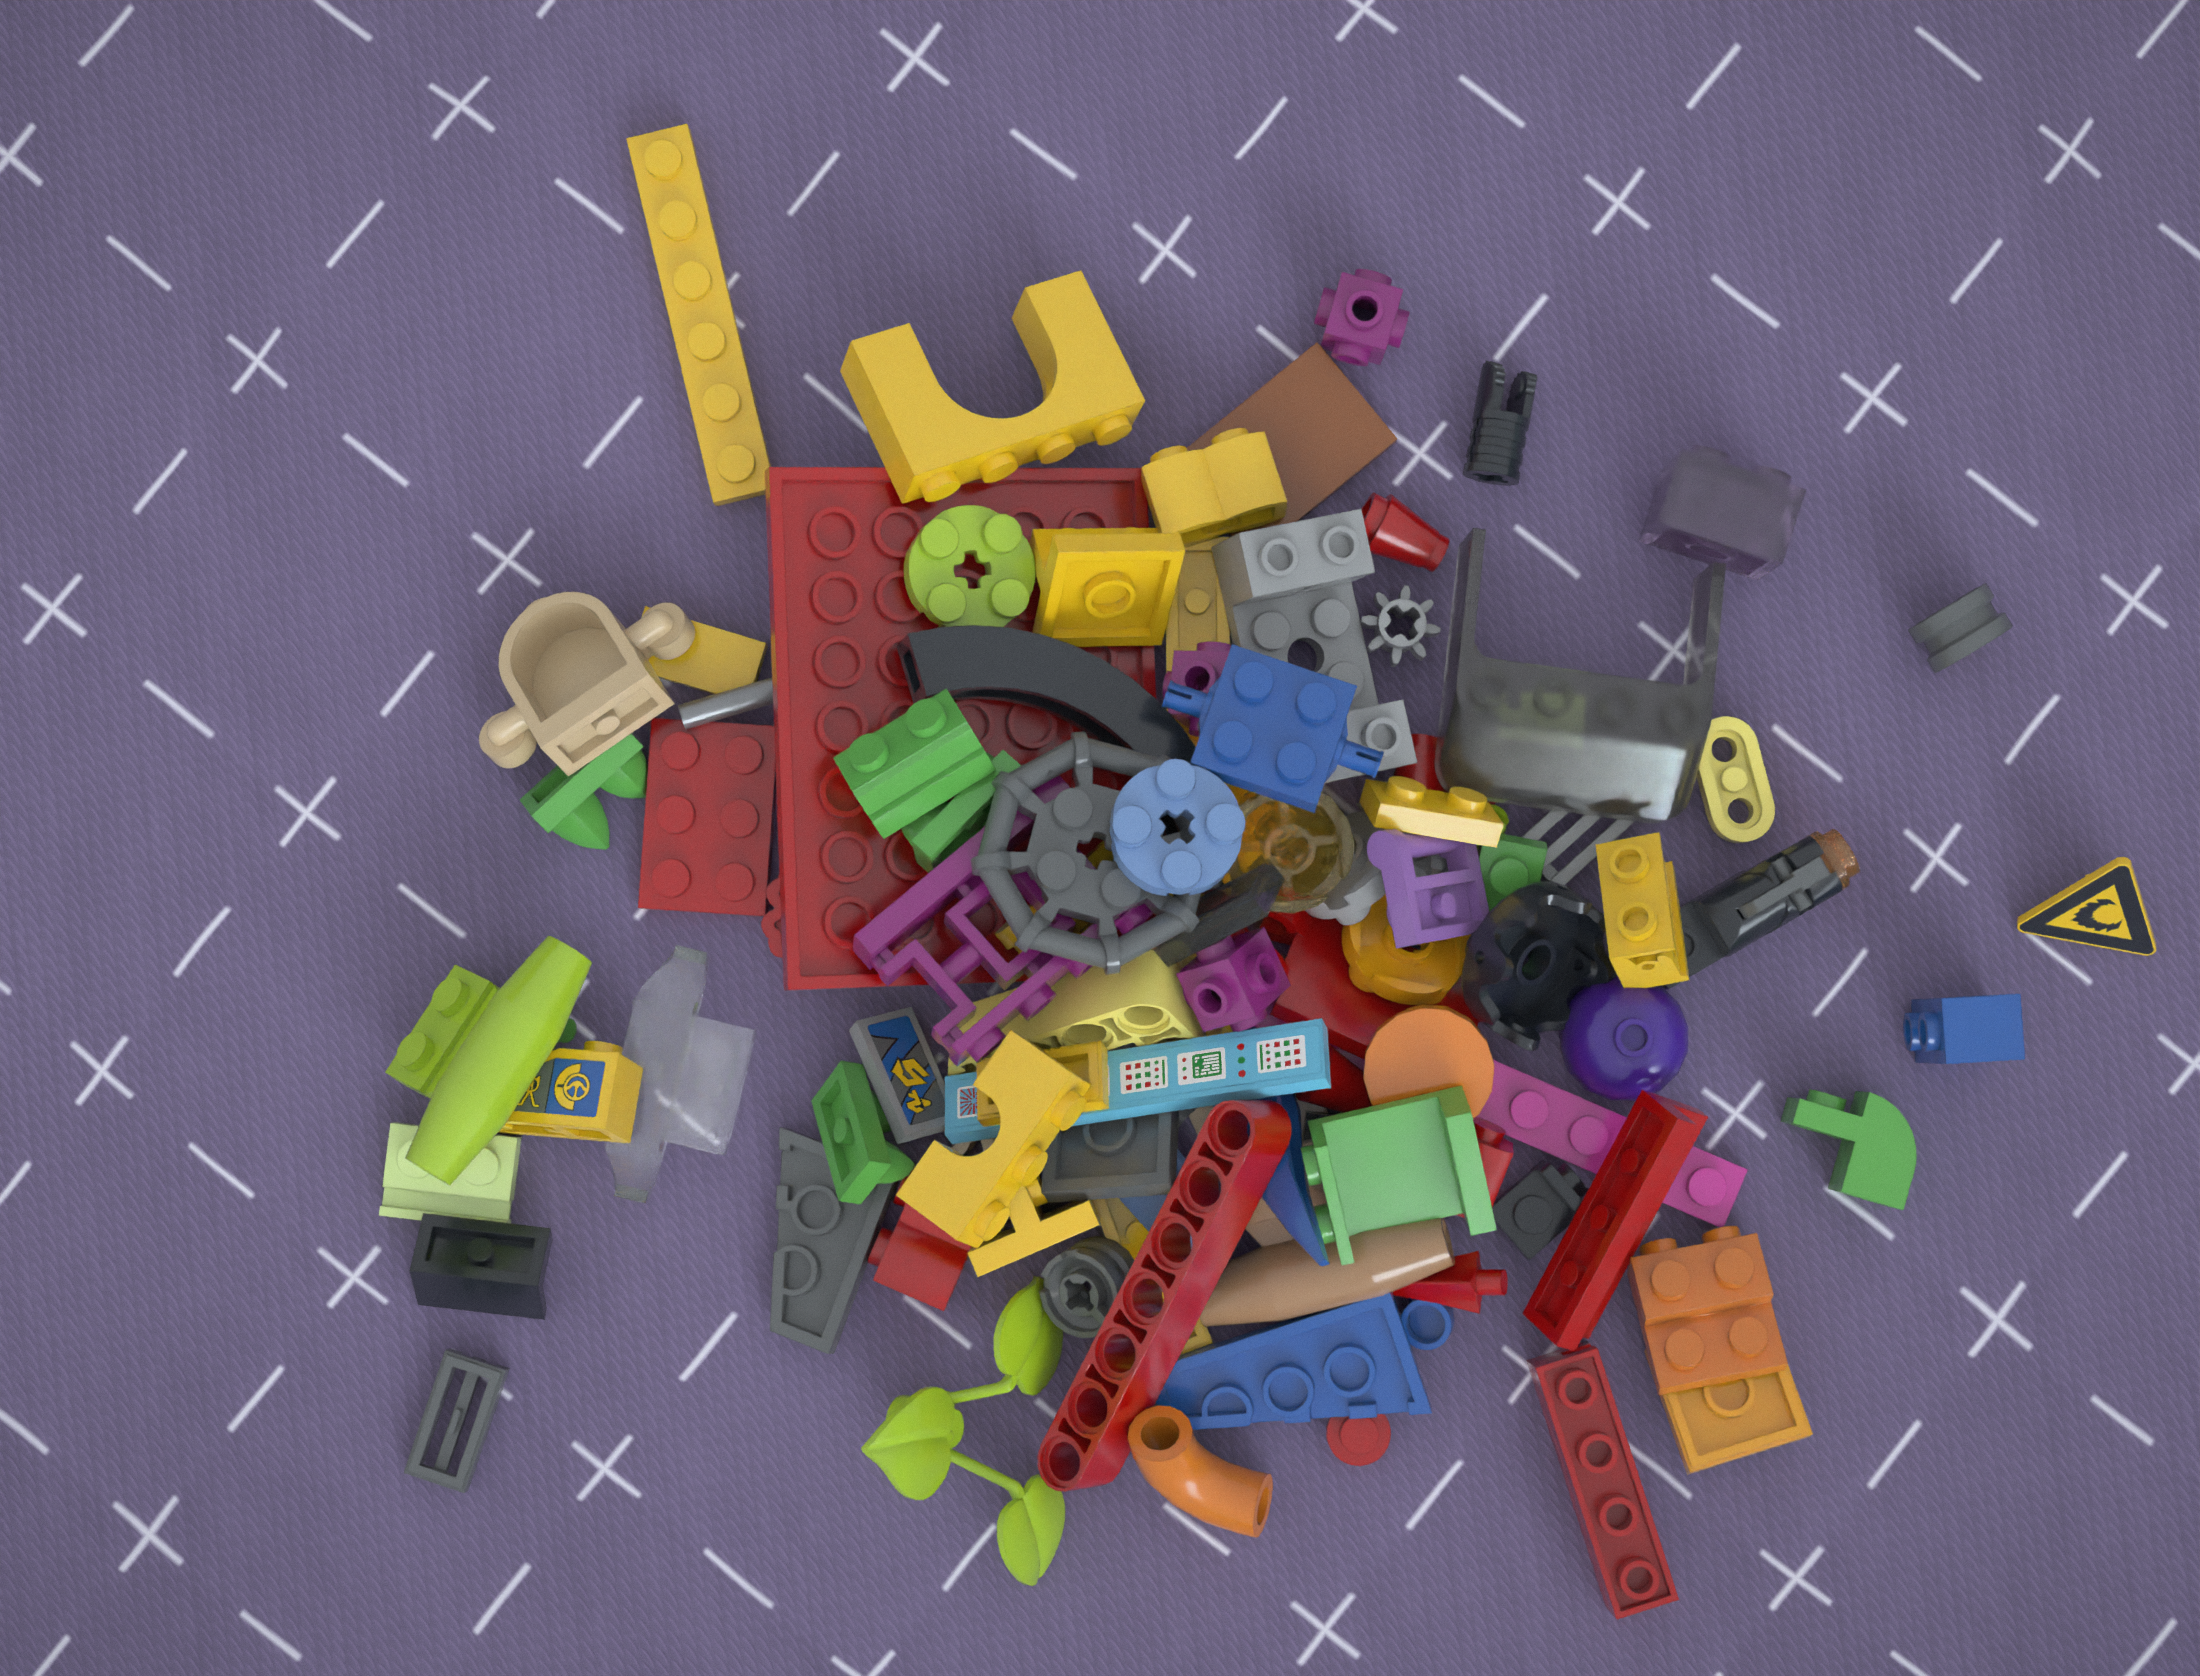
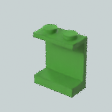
[1300,1085,1497,1266]

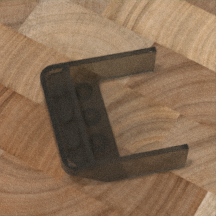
[1435,528,1726,824]

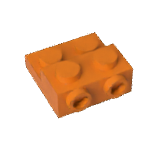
[1627,1226,1788,1395]

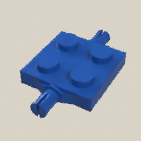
[1162,644,1384,813]

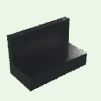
[409,1213,553,1320]

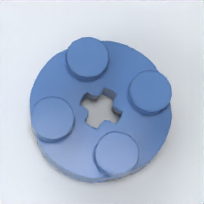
[1109,759,1246,896]

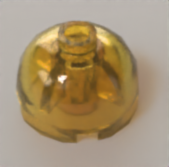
[1227,791,1355,913]

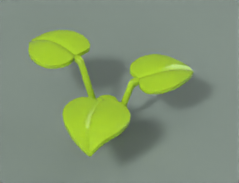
[861,1276,1065,1586]

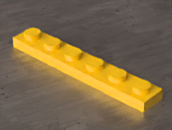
[626,124,771,506]

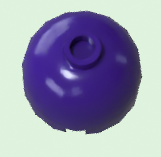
[1559,974,1688,1101]

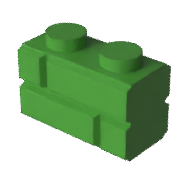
[833,688,996,839]

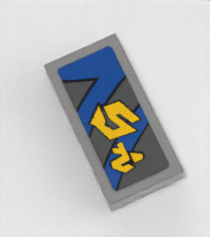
[849,1007,945,1144]

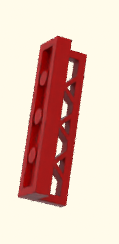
[1522,1090,1708,1351]

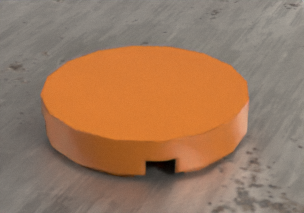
[1363,1004,1495,1119]

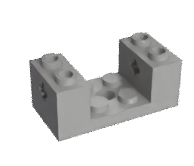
[1211,509,1417,784]

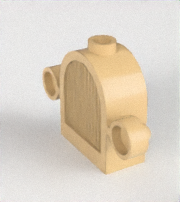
[479,592,695,777]

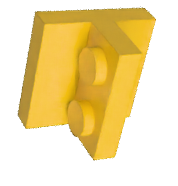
[1029,527,1185,647]
[968,1174,1100,1277]

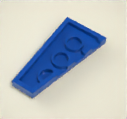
[1156,1292,1432,1430]

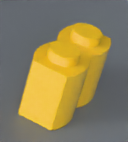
[1141,428,1287,548]

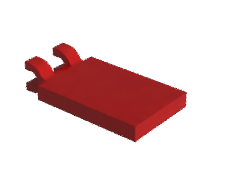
[1259,890,1479,1060]

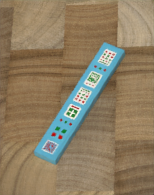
[945,1018,1331,1144]

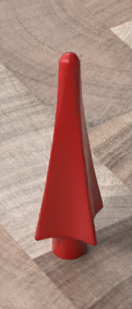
[1392,1251,1508,1314]

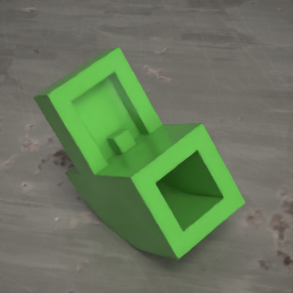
[1780,1089,1917,1210]

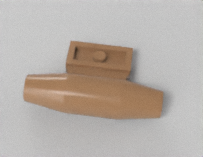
[1200,1139,1455,1327]

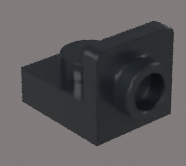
[1492,1160,1588,1260]

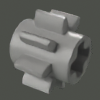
[1360,585,1441,667]

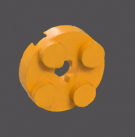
[1342,894,1471,1005]

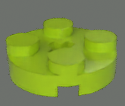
[903,505,1036,628]

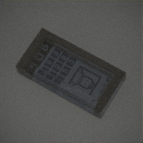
[1154,862,1285,967]

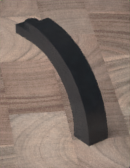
[897,625,1224,896]

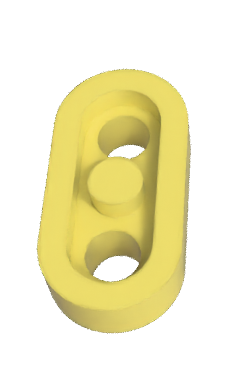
[1690,716,1775,843]

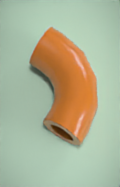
[1128,1406,1273,1538]

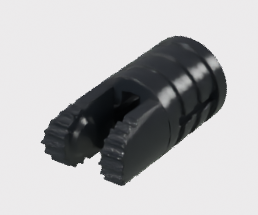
[1463,361,1538,486]

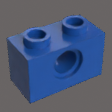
[1903,994,2025,1064]

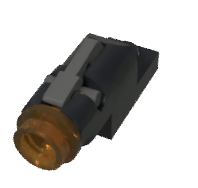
[1662,829,1860,989]

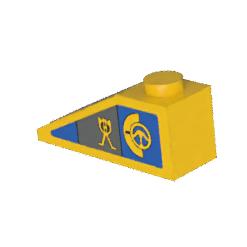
[498,1041,643,1143]

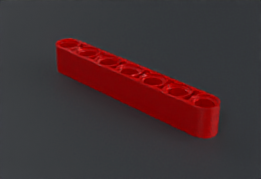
[1037,1100,1292,1492]

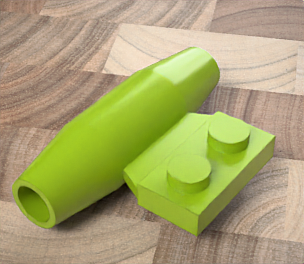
[385,936,592,1186]

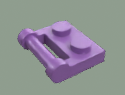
[1367,829,1489,948]

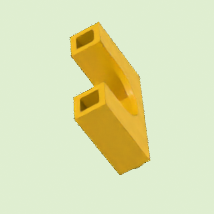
[840,270,1145,504]

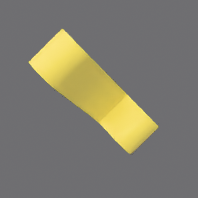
[948,949,1206,1076]

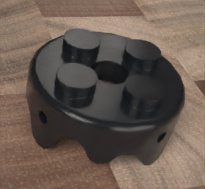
[1461,881,1616,1051]

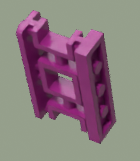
[853,776,1153,1066]

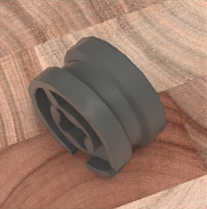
[1908,583,2013,673]
[1039,1236,1134,1339]

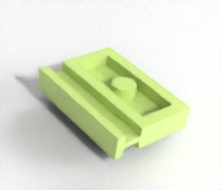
[379,1122,522,1223]

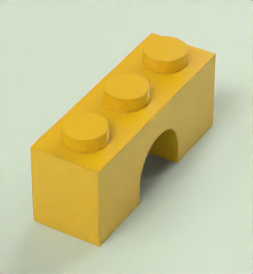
[896,1030,1091,1249]

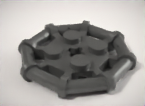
[971,731,1201,975]

